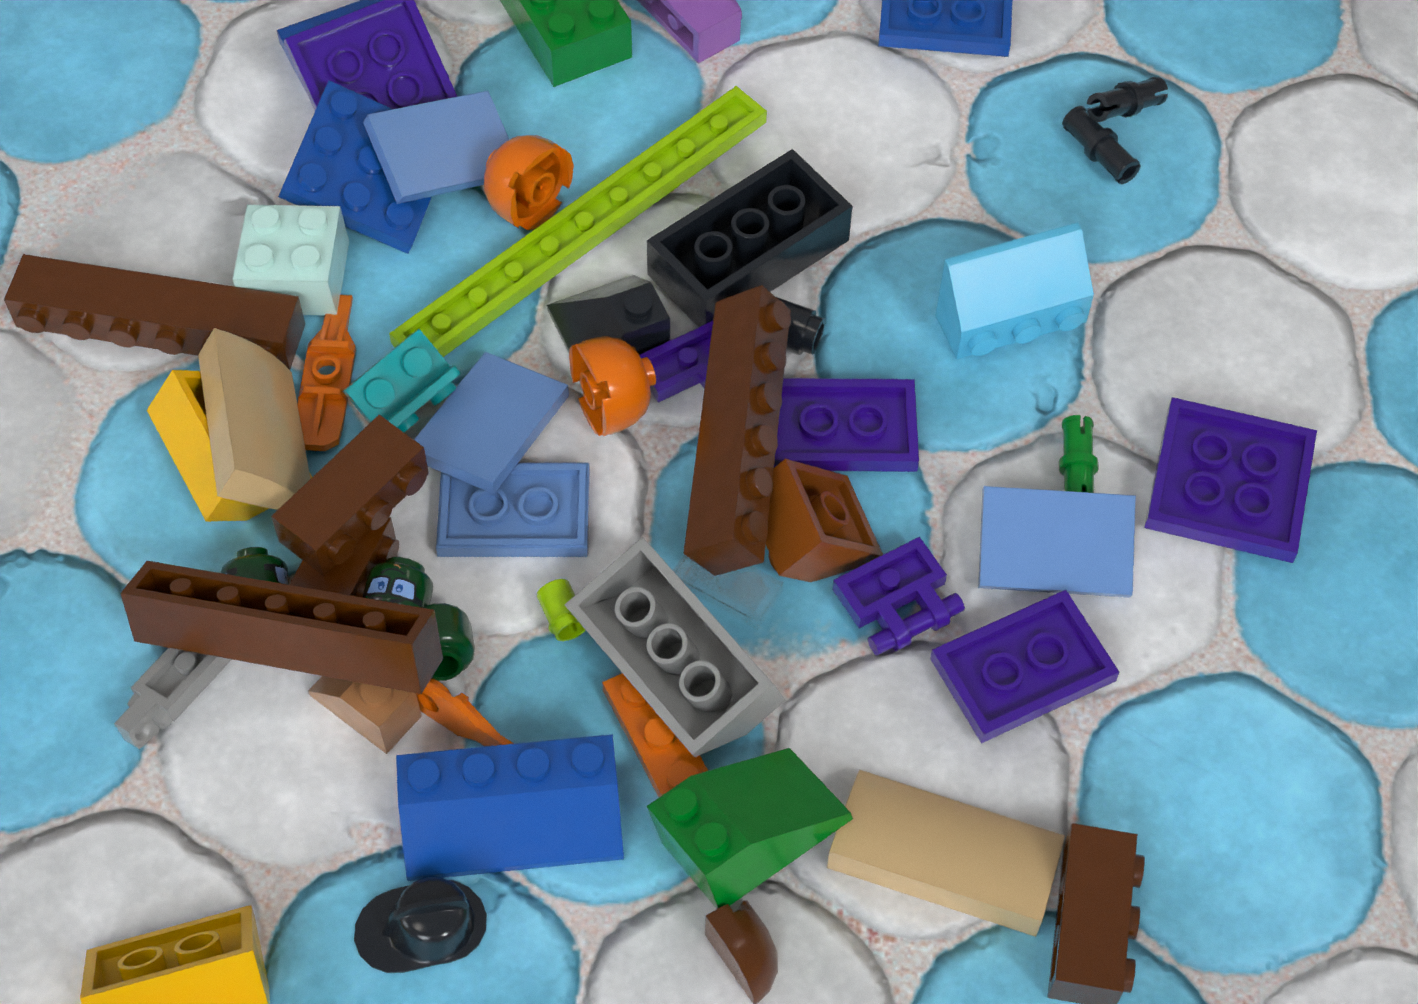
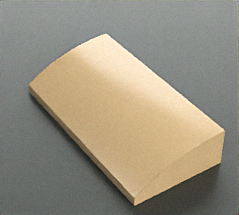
[198,328,311,510]
[827,770,1065,937]

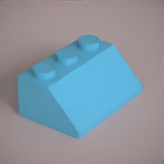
[935,222,1094,359]

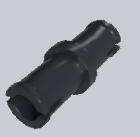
[1087,76,1168,122]
[1062,106,1141,184]

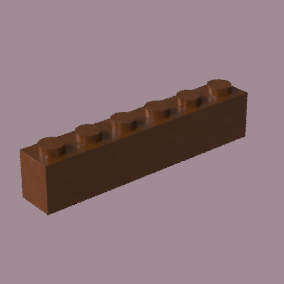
[4,254,305,370]
[683,285,791,576]
[120,561,443,694]

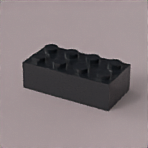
[647,149,853,327]

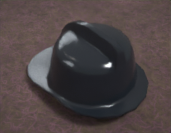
[354,877,487,973]

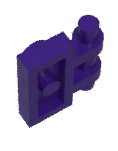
[832,536,965,656]

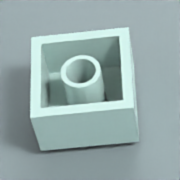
[233,204,349,315]

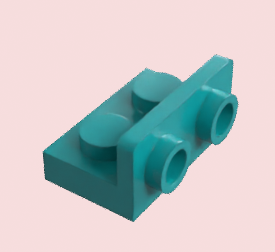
[342,329,461,432]

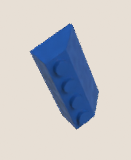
[396,734,624,881]

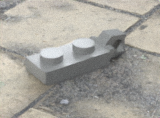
[114,648,232,749]

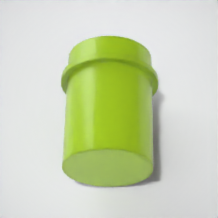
[536,579,586,641]

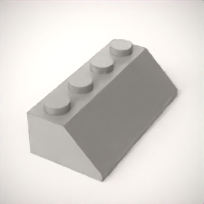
[565,537,785,757]

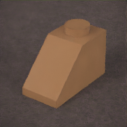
[308,676,422,754]

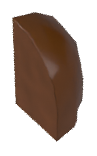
[705,900,778,1004]

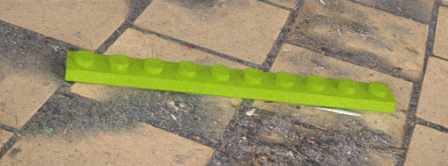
[389,86,767,357]

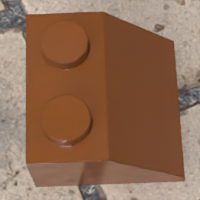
[766,459,883,582]

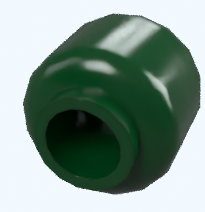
[421,603,475,681]

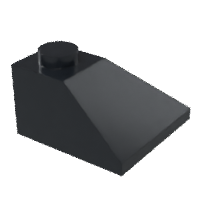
[547,275,670,355]

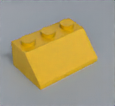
[147,370,312,522]
[80,905,270,1004]

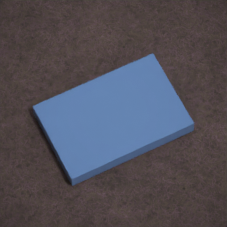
[363,91,509,204]
[414,352,569,494]
[436,463,590,557]
[978,486,1136,598]

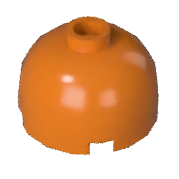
[484,135,574,230]
[569,336,656,437]

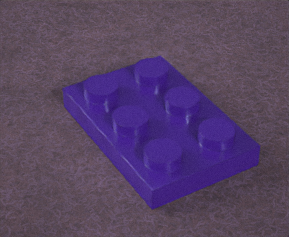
[774,378,919,472]
[930,590,1120,744]

